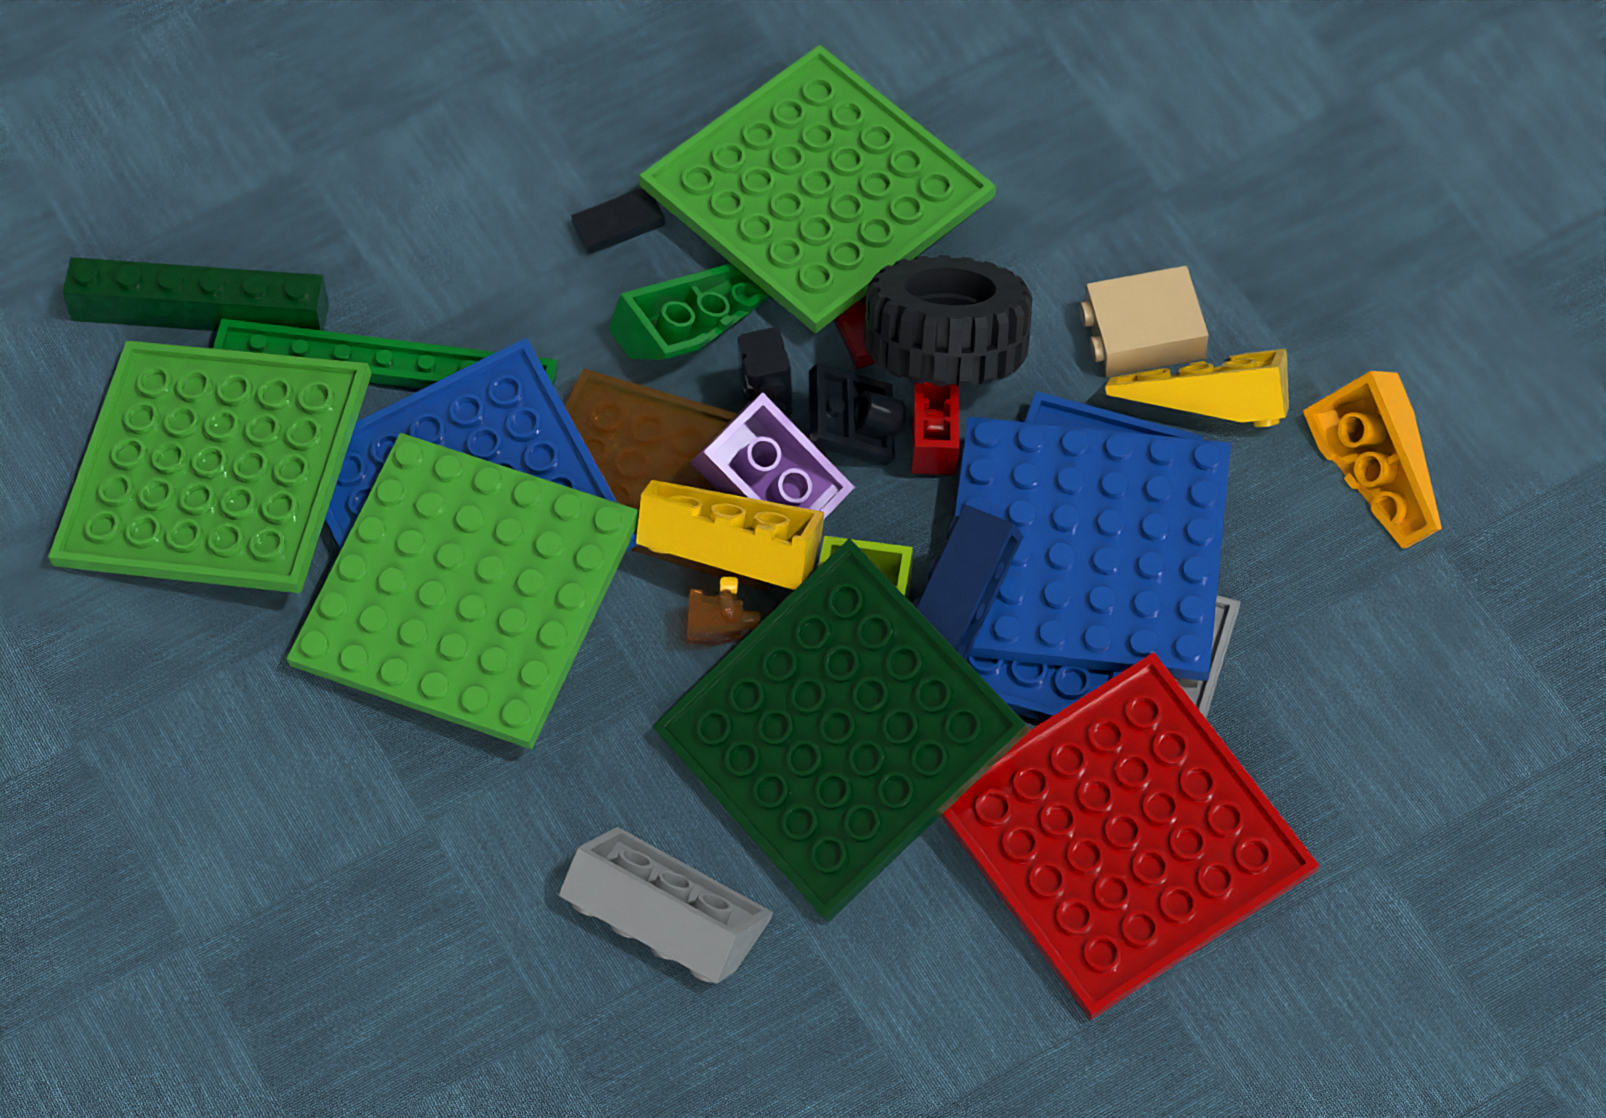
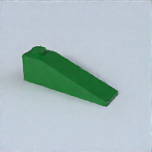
[608,263,771,360]

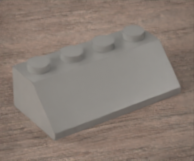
[559,827,774,984]

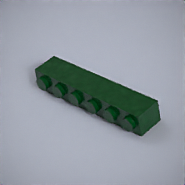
[62,257,329,331]

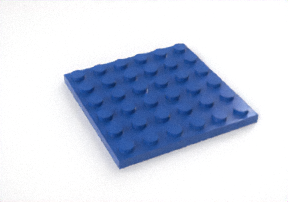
[325,337,639,552]
[955,416,1231,681]

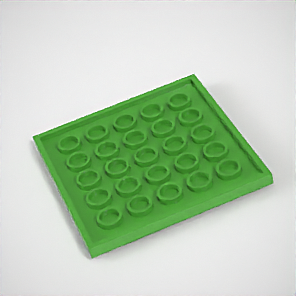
[639,45,996,334]
[48,341,372,594]
[287,433,639,750]

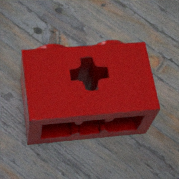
[911,382,959,475]

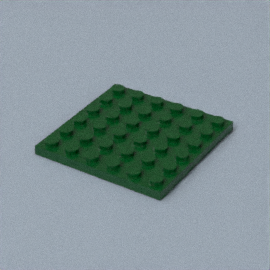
[653,538,1031,922]

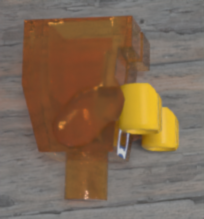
[687,577,760,645]

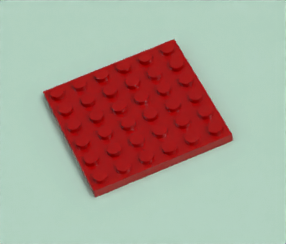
[940,652,1319,1020]

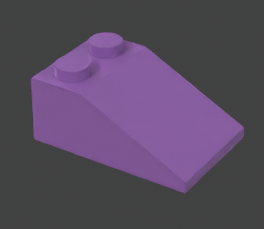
[690,392,855,519]

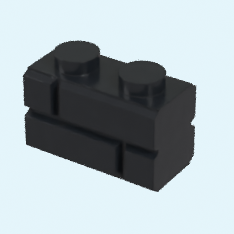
[737,327,793,417]

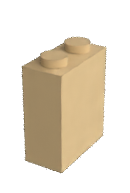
[1079,265,1209,378]

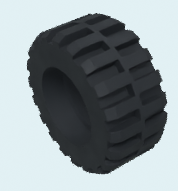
[864,255,1033,387]

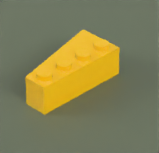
[636,480,825,590]

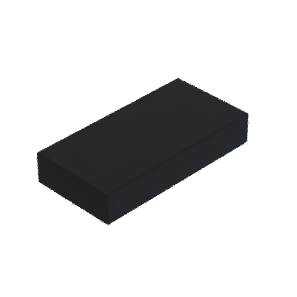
[571,188,665,255]

